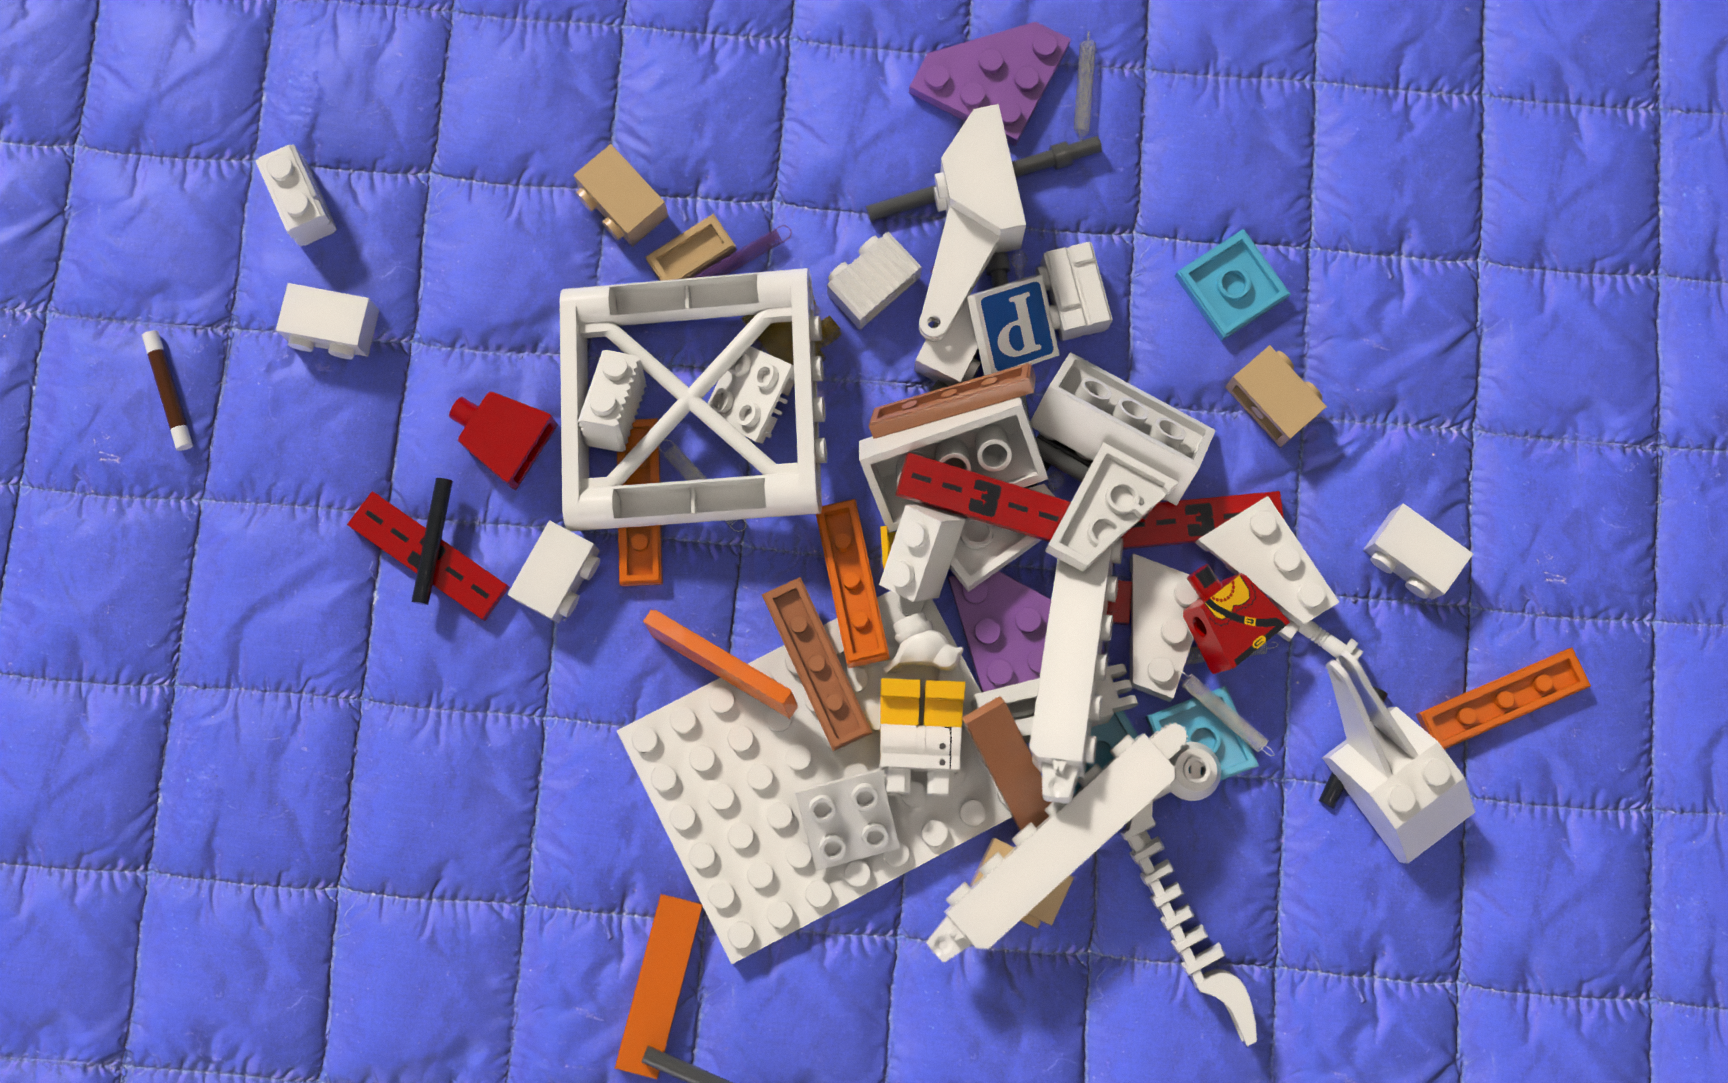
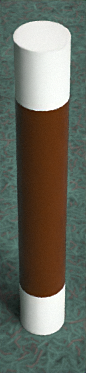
[142,330,193,451]

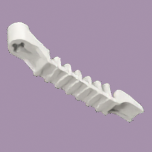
[1120,784,1257,1046]

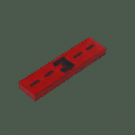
[895,453,1071,542]
[347,491,510,621]
[1121,491,1284,550]

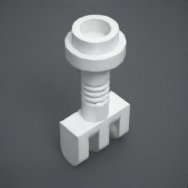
[1277,612,1363,665]

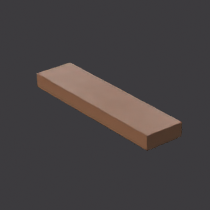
[869,363,1036,439]
[762,577,872,751]
[962,696,1052,832]

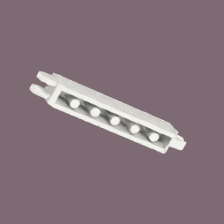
[1029,538,1123,804]
[926,722,1189,963]

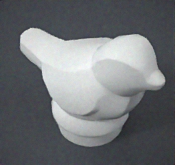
[883,612,964,674]

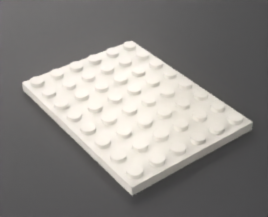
[617,591,1012,964]

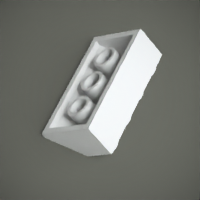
[1030,352,1216,506]
[859,397,1048,533]

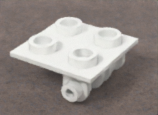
[708,346,794,444]
[795,769,900,871]

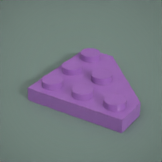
[909,22,1071,146]
[948,571,1104,692]

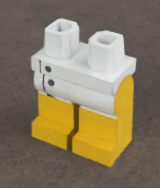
[880,678,965,796]

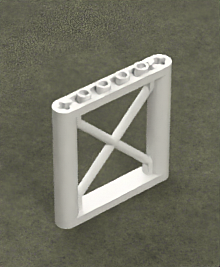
[560,268,827,531]

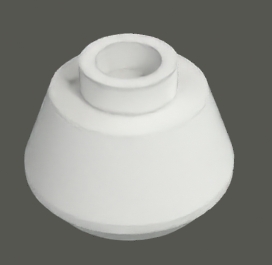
[1169,742,1221,801]

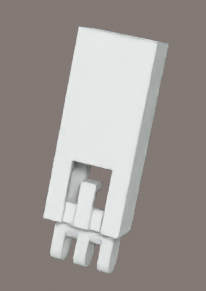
[971,664,1138,743]

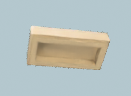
[645,213,737,281]

